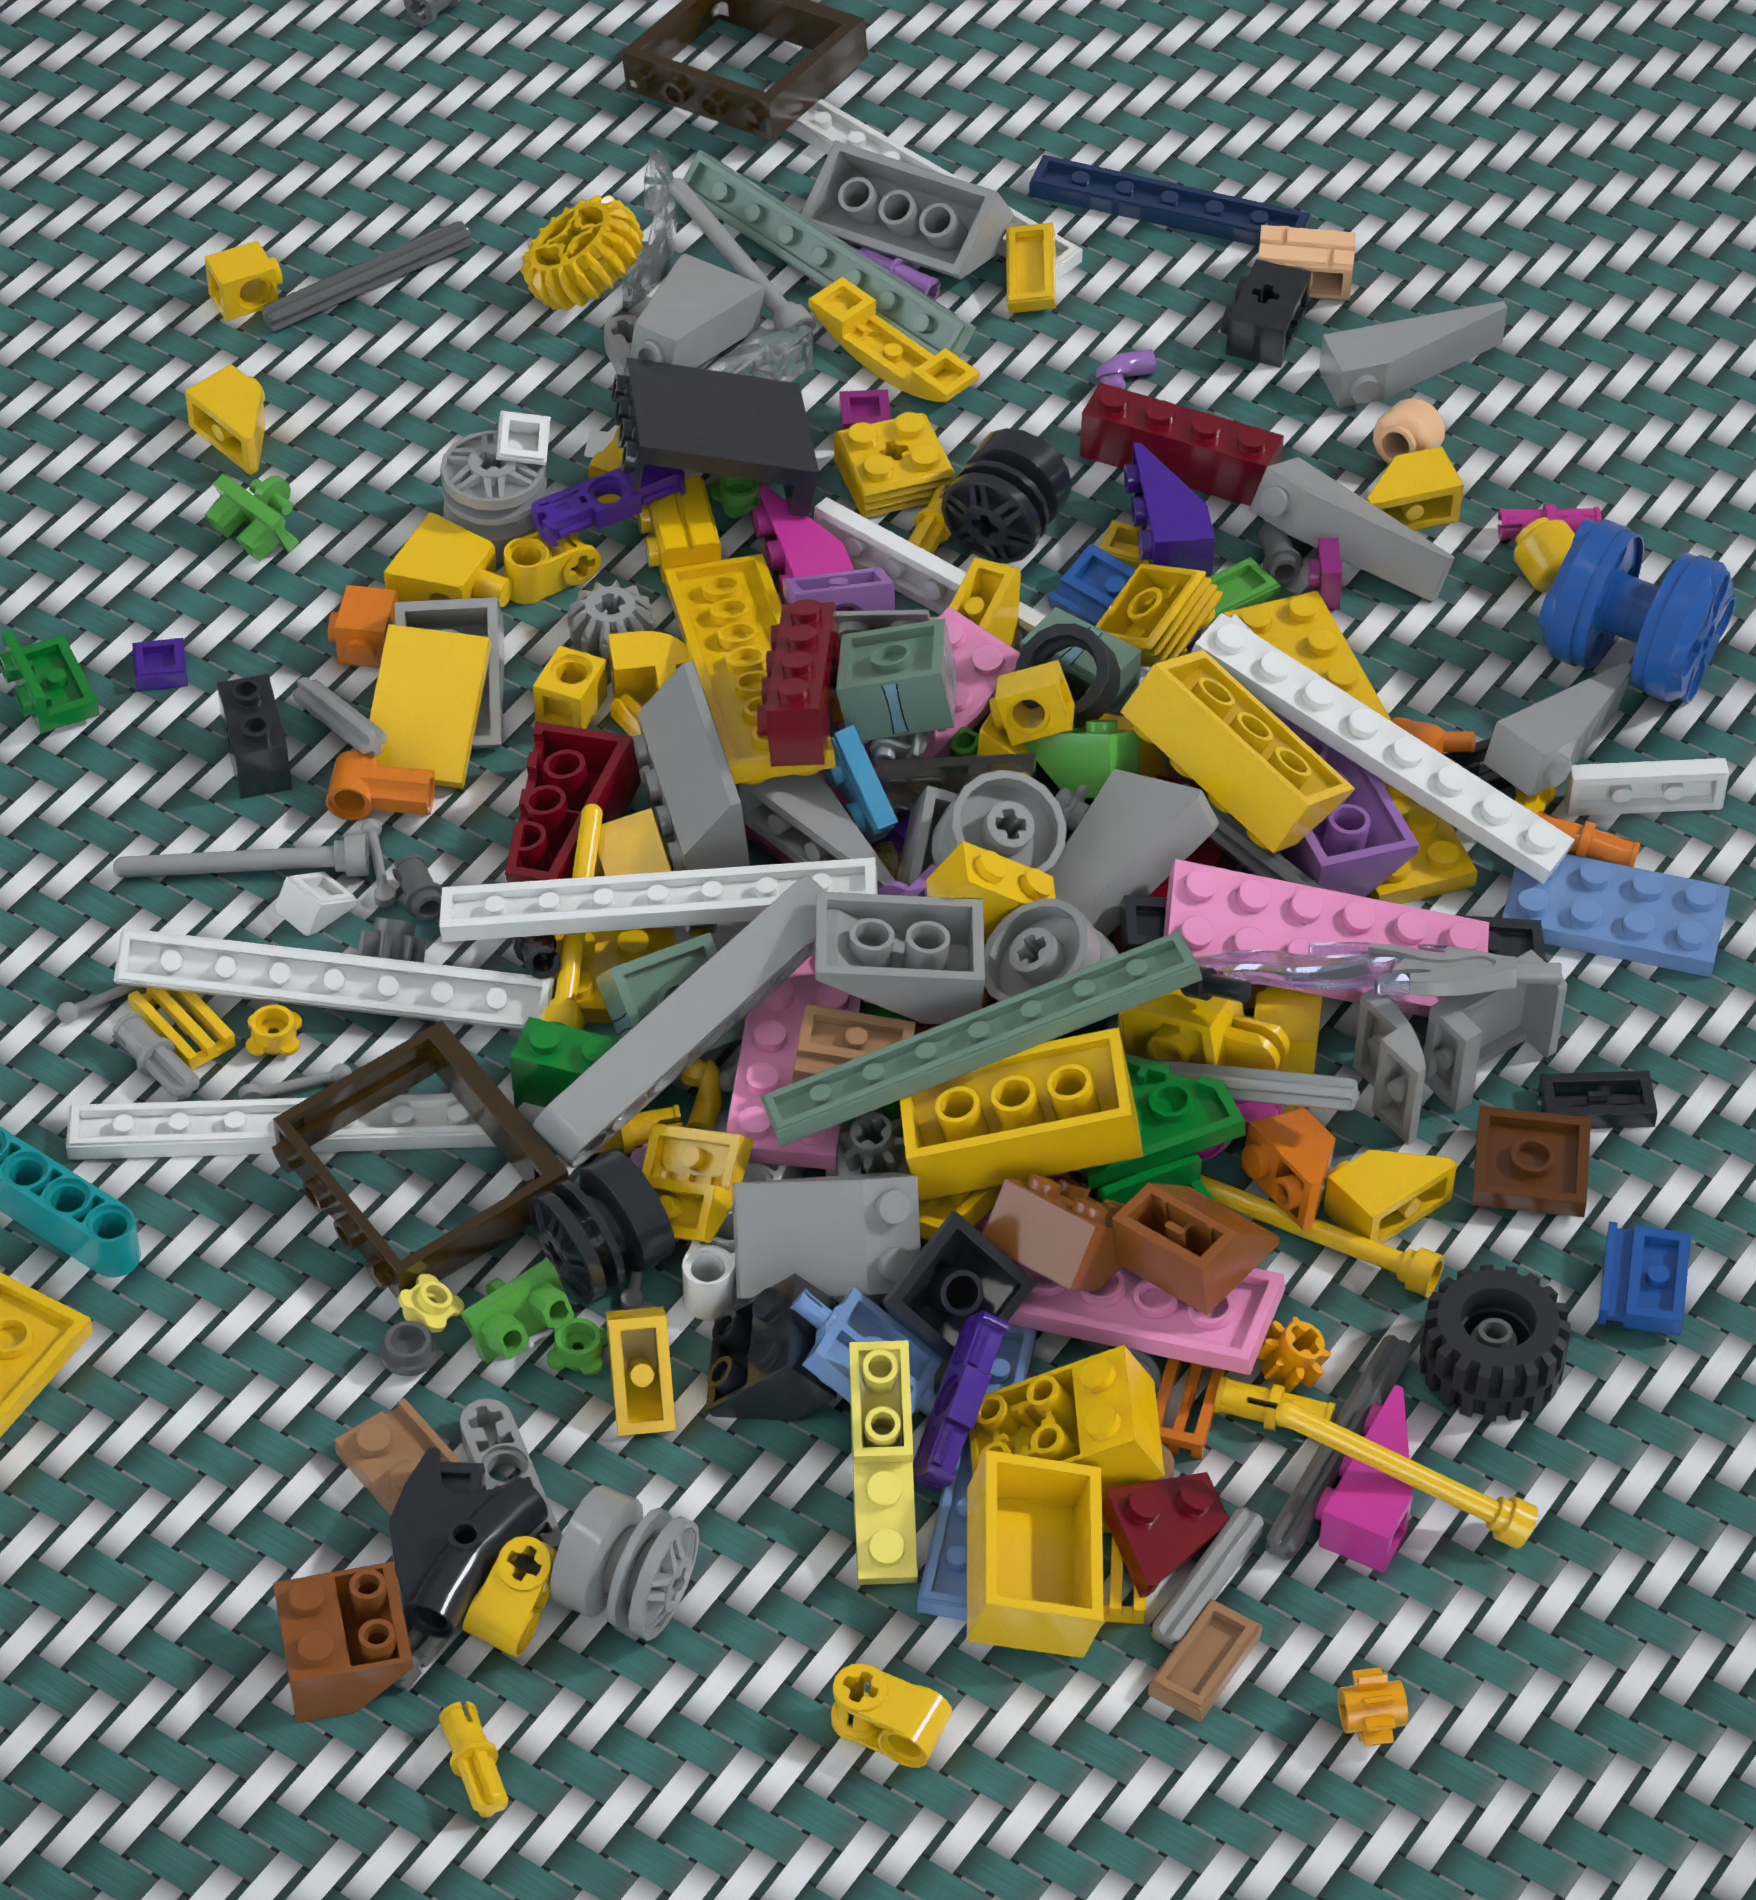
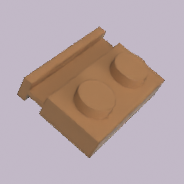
[792,1004,916,1083]
[334,1398,462,1516]

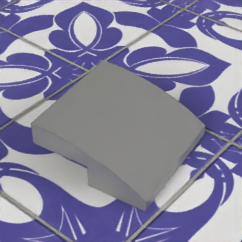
[1352,985,1426,1144]

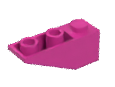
[752,485,854,611]
[1315,1384,1413,1574]

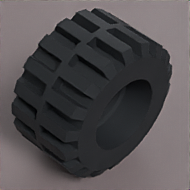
[1419,1264,1571,1422]

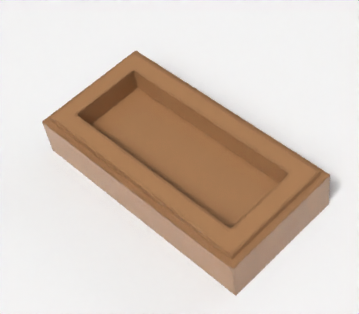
[1148,1598,1262,1723]

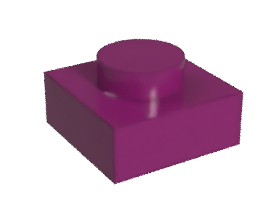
[839,389,891,430]
[1307,538,1342,609]

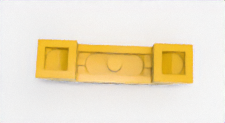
[808,277,980,402]

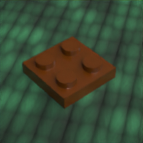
[1471,1106,1591,1217]

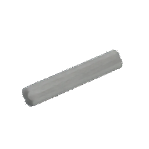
[292,677,387,757]
[1151,1507,1264,1650]

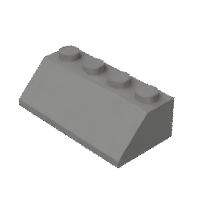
[801,140,1014,279]
[632,661,750,871]

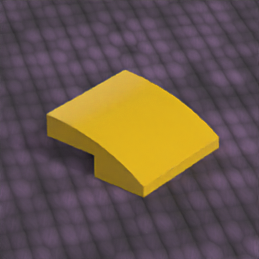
[641,1123,754,1243]

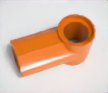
[325,750,435,821]

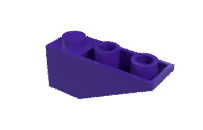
[1124,443,1215,576]

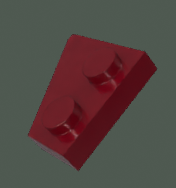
[1102,1472,1229,1598]

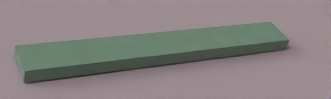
[683,150,977,358]
[760,931,1203,1147]

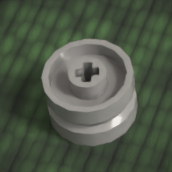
[931,770,1066,874]
[984,898,1119,1002]

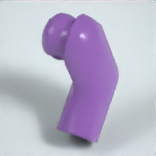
[1096,349,1156,389]

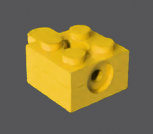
[1120,989,1290,1070]

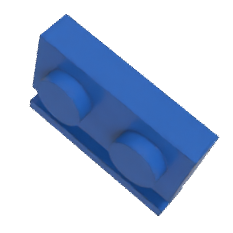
[1047,543,1136,626]
[1597,1221,1691,1336]

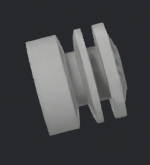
[440,430,547,564]
[550,1485,699,1641]

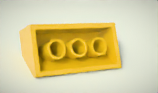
[1120,649,1355,853]
[900,1027,1143,1201]

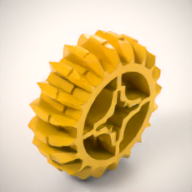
[520,195,644,311]

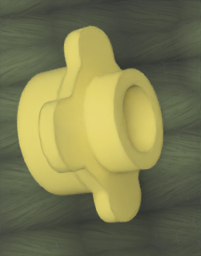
[398,1274,464,1333]

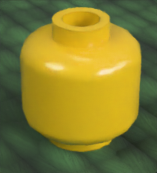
[1513,517,1575,592]

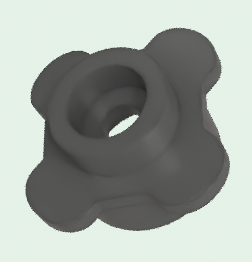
[1055,784,1090,842]

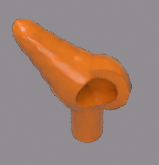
[1392,717,1476,754]

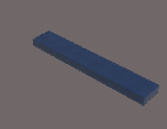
[1029,155,1311,247]

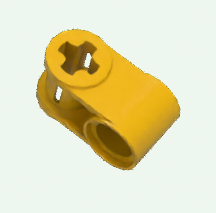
[504,531,602,604]
[462,1536,557,1658]
[830,1663,953,1768]

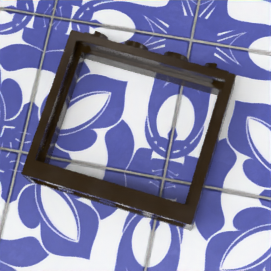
[621,0,868,141]
[272,1020,569,1299]

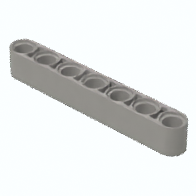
[532,875,826,1168]

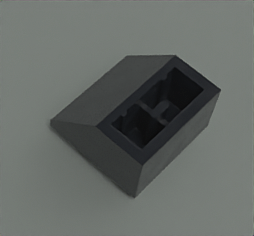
[705,1273,839,1421]

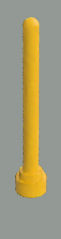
[541,804,603,1030]
[1200,1175,1445,1298]
[1274,1401,1538,1549]

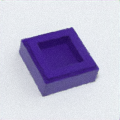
[132,638,188,691]

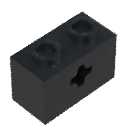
[1221,259,1311,368]
[217,674,292,799]

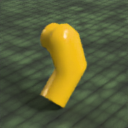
[681,1058,722,1131]

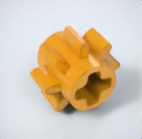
[1257,1317,1331,1392]
[1338,1667,1408,1746]

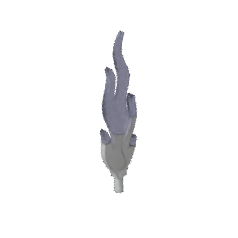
[1194,942,1562,996]

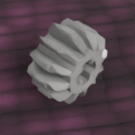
[568,580,654,664]

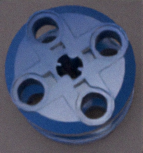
[1539,518,1736,703]

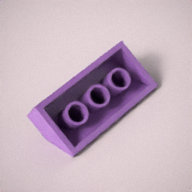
[1274,713,1419,897]

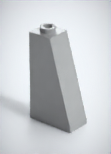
[629,253,766,368]
[1048,769,1219,937]

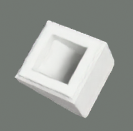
[496,411,551,466]
[275,871,358,936]

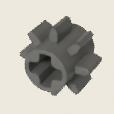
[358,917,427,963]
[839,1107,906,1174]

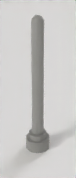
[668,178,816,346]
[113,833,370,878]

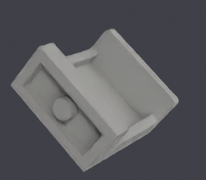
[1423,950,1567,1113]

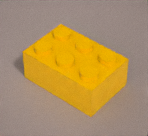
[967,1450,1104,1658]

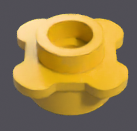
[246,1005,302,1056]

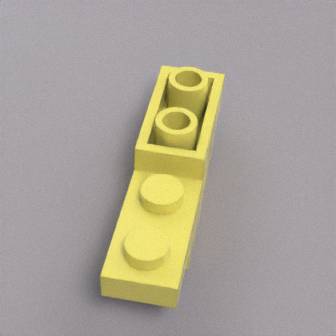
[849,1340,918,1585]

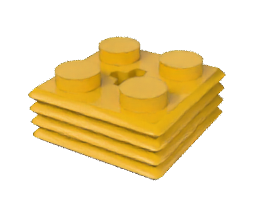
[833,412,955,518]
[1095,563,1223,668]

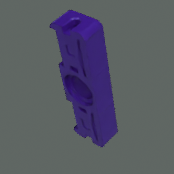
[531,464,686,547]
[913,1311,1010,1492]

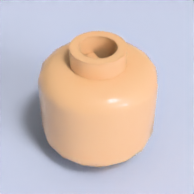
[1373,398,1445,465]

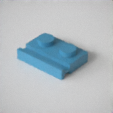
[824,725,898,844]

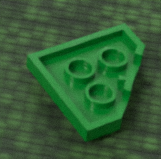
[1079,1054,1246,1189]

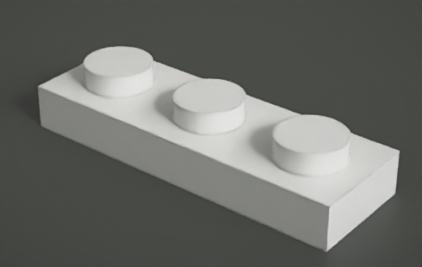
[1564,758,1729,816]

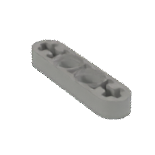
[460,1398,563,1576]

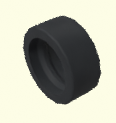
[1016,623,1121,728]

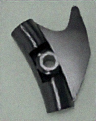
[389,1447,548,1639]

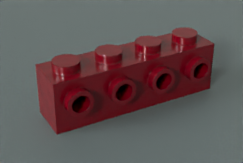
[1080,382,1284,506]
[757,599,840,767]

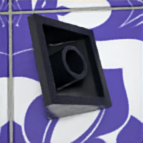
[882,1211,1037,1363]

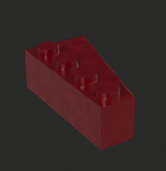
[505,721,641,883]

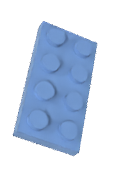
[1502,854,1731,977]

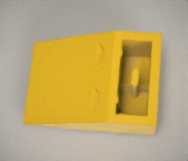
[969,1345,1165,1493]

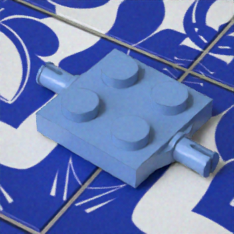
[790,1287,944,1418]

